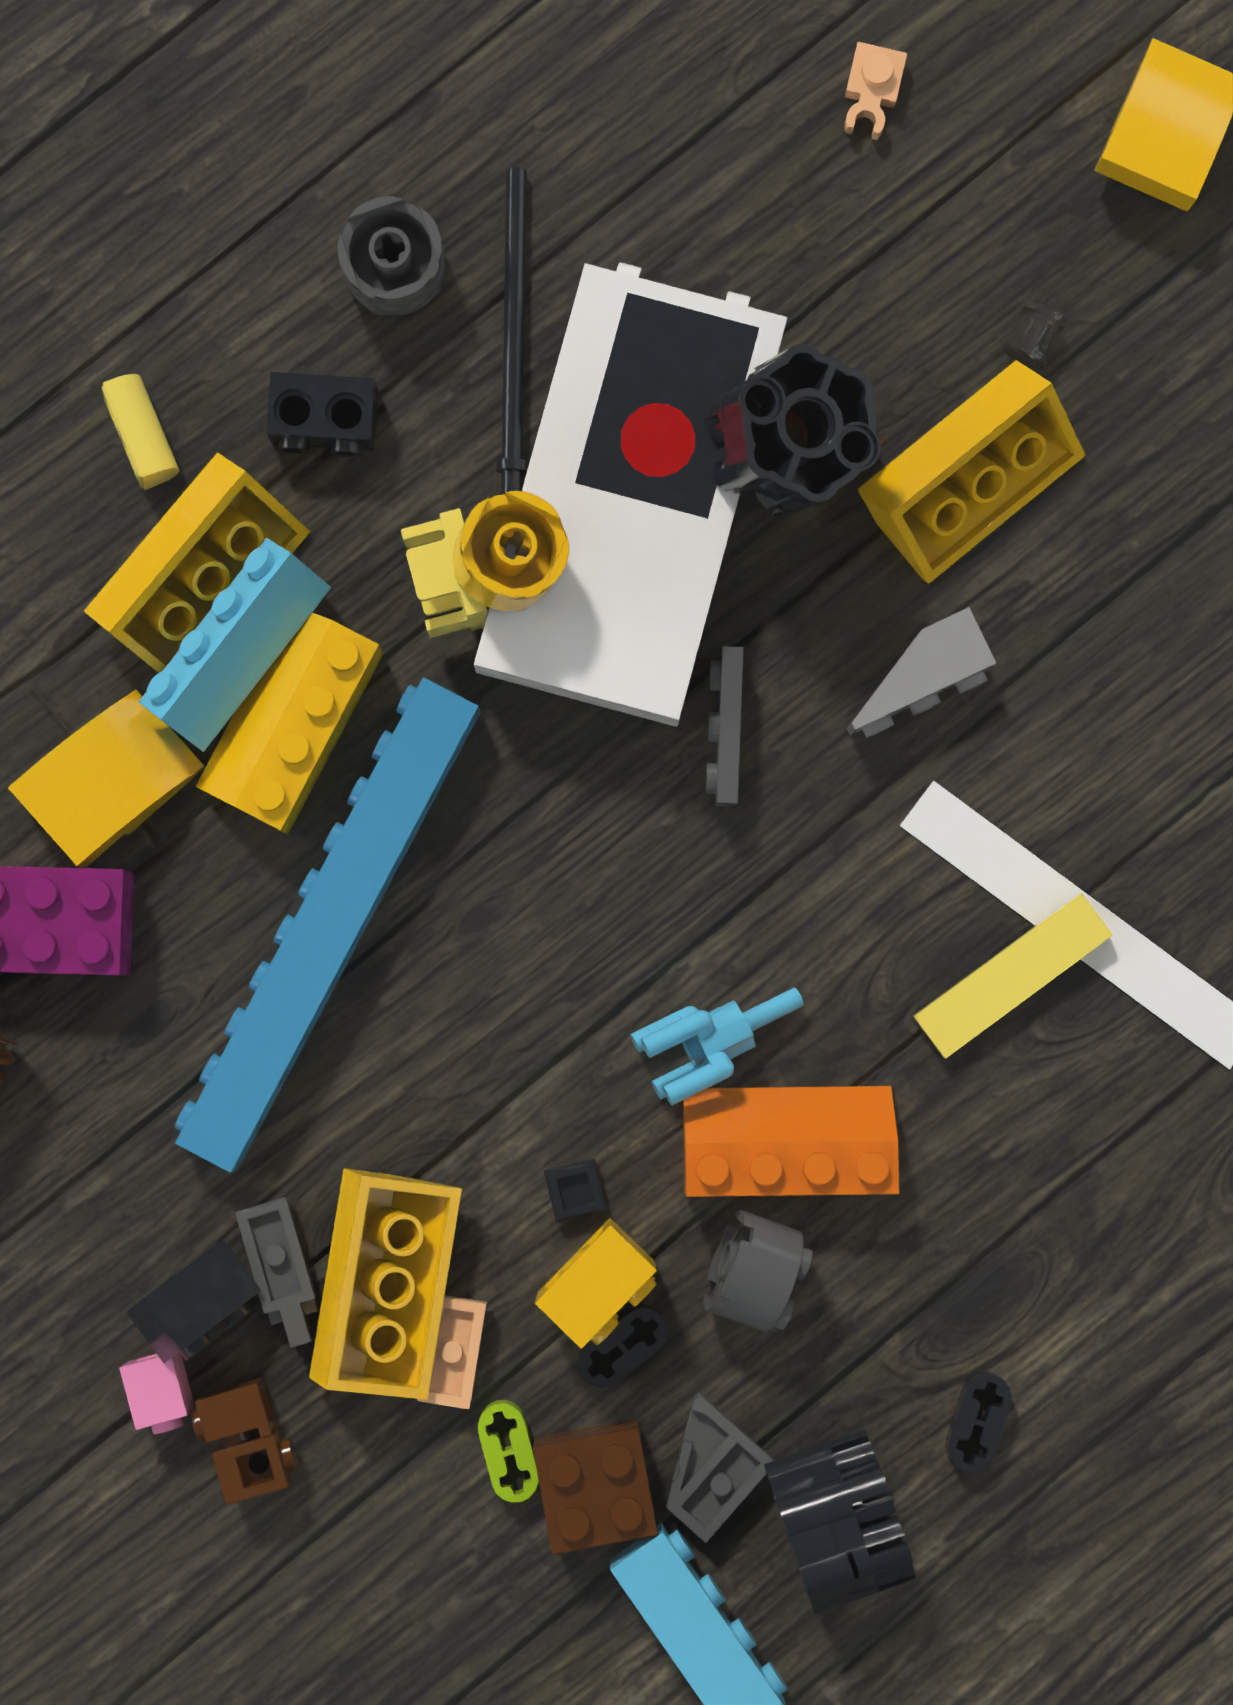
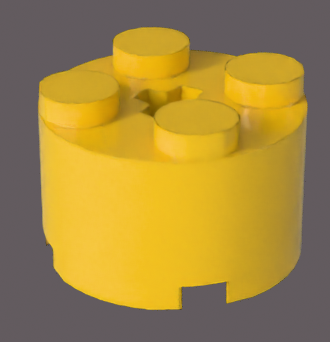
[453,491,570,611]

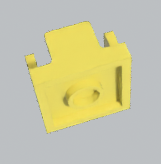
[401,508,488,638]

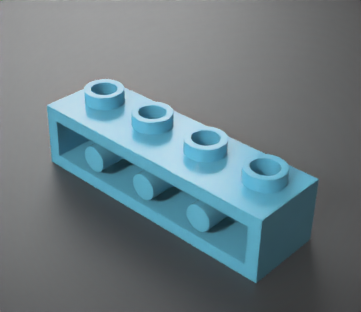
[139,538,332,752]
[610,1522,788,1705]

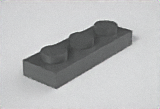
[705,646,743,808]

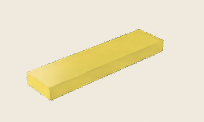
[913,893,1113,1059]

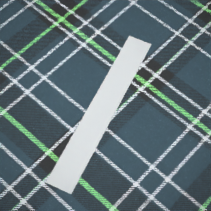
[900,780,1233,1070]

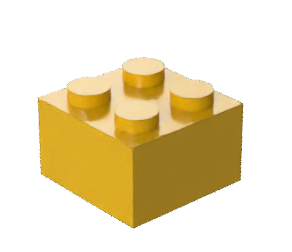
[535,1218,657,1349]

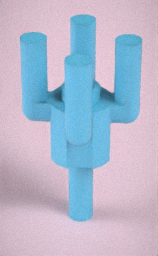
[630,987,804,1106]

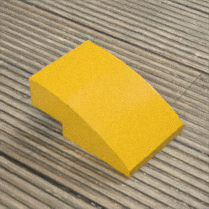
[1094,38,1233,212]
[8,690,205,868]

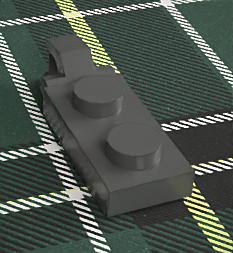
[235,1196,318,1348]

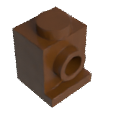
[191,1376,277,1447]
[212,1429,299,1505]

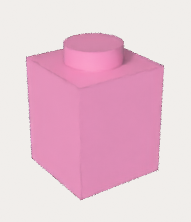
[119,1352,195,1434]

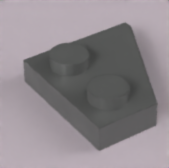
[666,1392,775,1543]

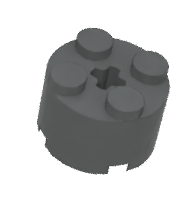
[337,196,445,316]
[703,1210,813,1332]

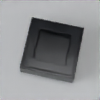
[544,1158,607,1222]

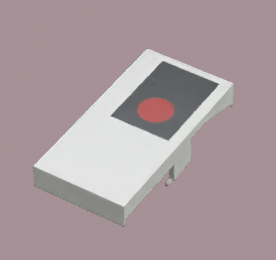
[474,262,788,727]

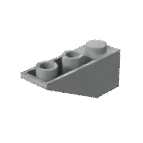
[847,607,996,738]

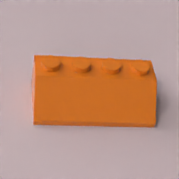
[683,1086,899,1197]

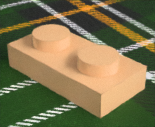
[417,1295,487,1409]

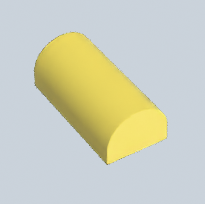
[101,374,180,490]

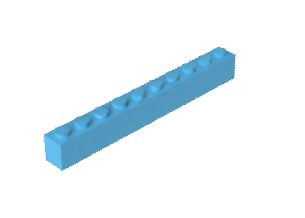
[174,677,481,1173]

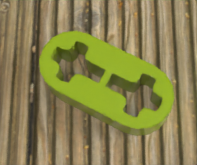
[478,1400,539,1503]

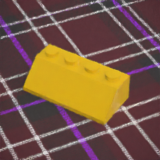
[857,360,1086,584]
[84,452,311,673]
[195,613,384,835]
[309,1168,462,1400]

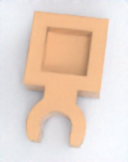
[845,42,907,140]

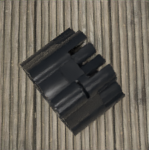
[705,344,881,516]
[764,1429,917,1614]

